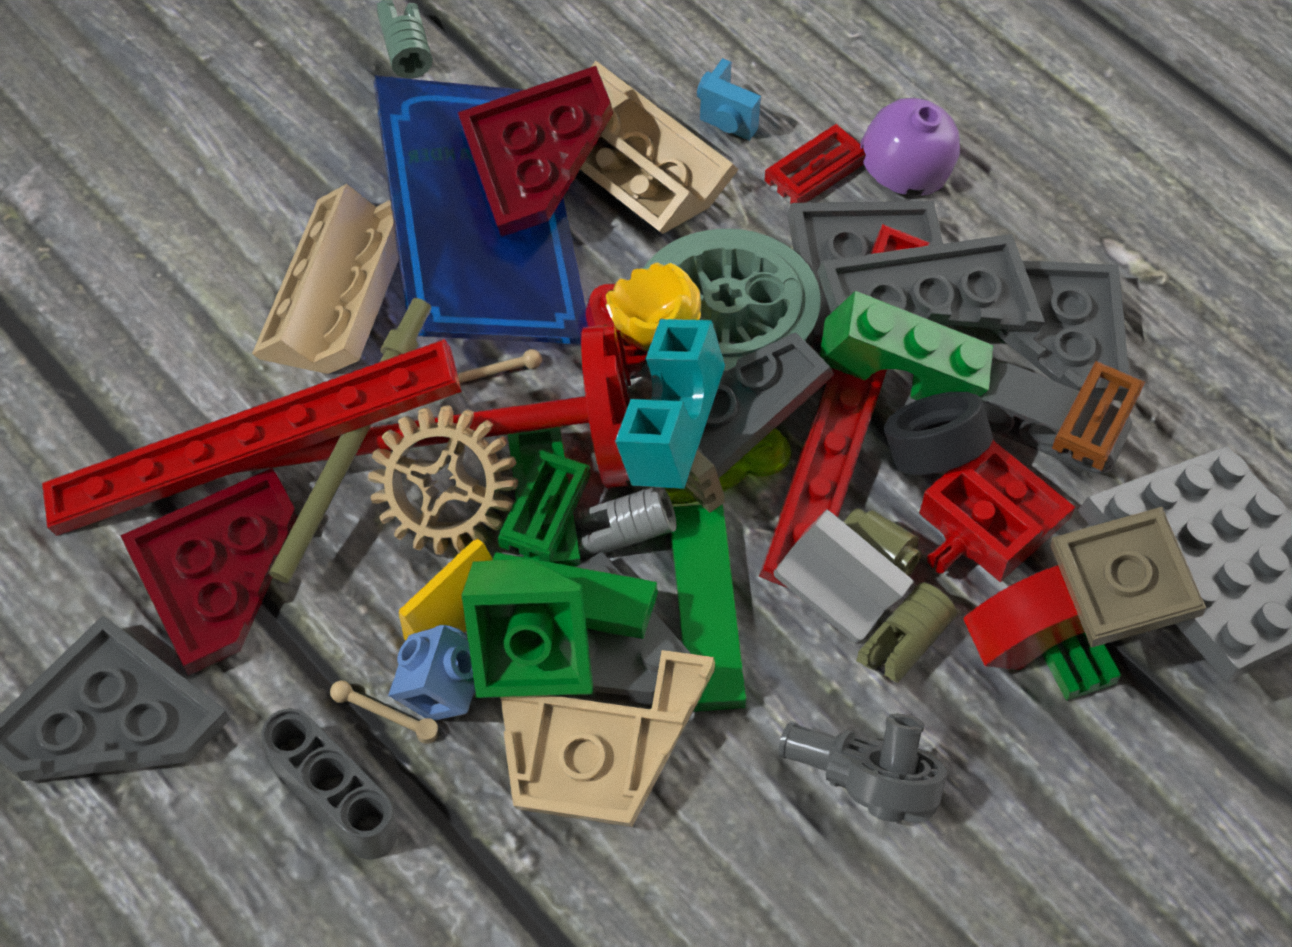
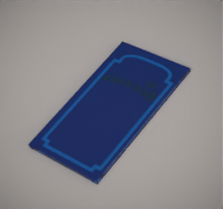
[373,76,588,344]

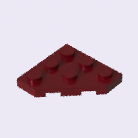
[458,66,613,237]
[120,467,297,676]

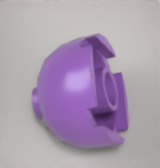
[861,97,960,196]

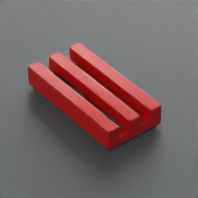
[764,124,866,204]

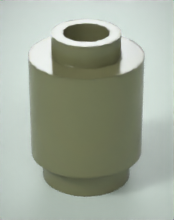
[844,508,921,576]

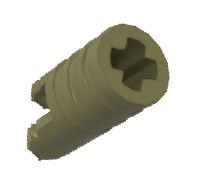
[856,583,957,683]

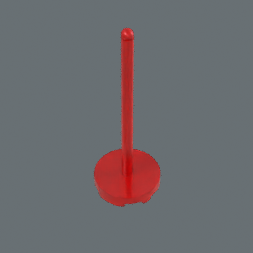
[233,324,631,489]

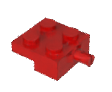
[919,440,1075,583]

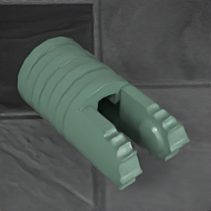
[377,0,433,79]

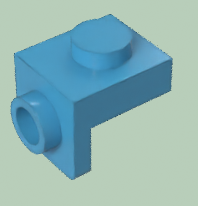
[697,58,761,141]

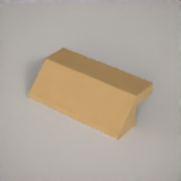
[580,61,739,234]
[252,184,421,374]

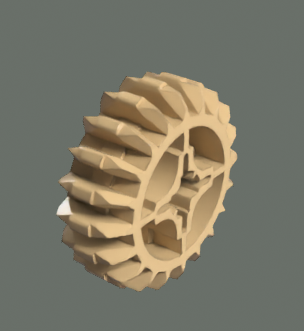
[368,405,518,555]

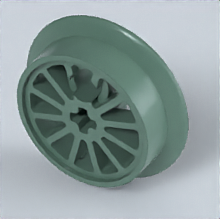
[643,229,821,371]

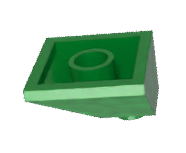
[462,559,593,698]

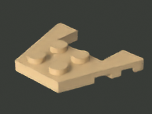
[500,650,715,827]

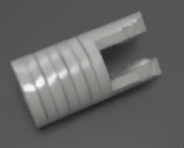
[574,487,677,559]

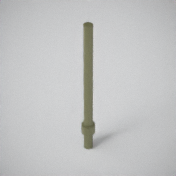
[269,298,432,583]

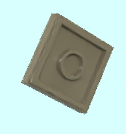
[1051,507,1206,648]

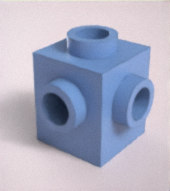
[388,625,476,721]

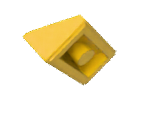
[398,538,493,640]

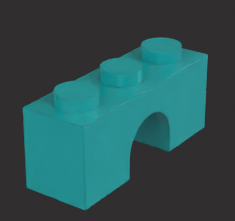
[615,319,725,489]

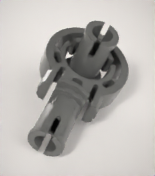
[778,713,947,823]

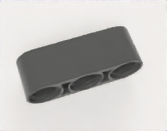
[980,363,1132,474]
[261,708,398,860]

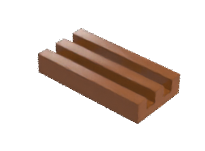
[1052,361,1145,471]

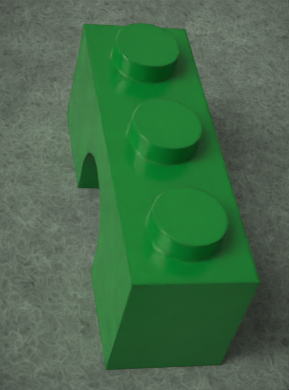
[820,291,993,400]

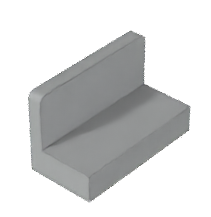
[774,509,913,643]

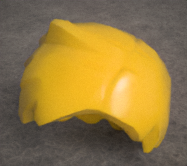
[605,262,701,351]

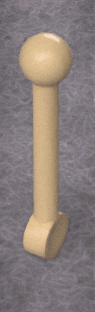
[457,349,542,383]
[330,680,439,744]

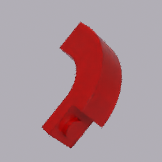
[963,565,1150,670]

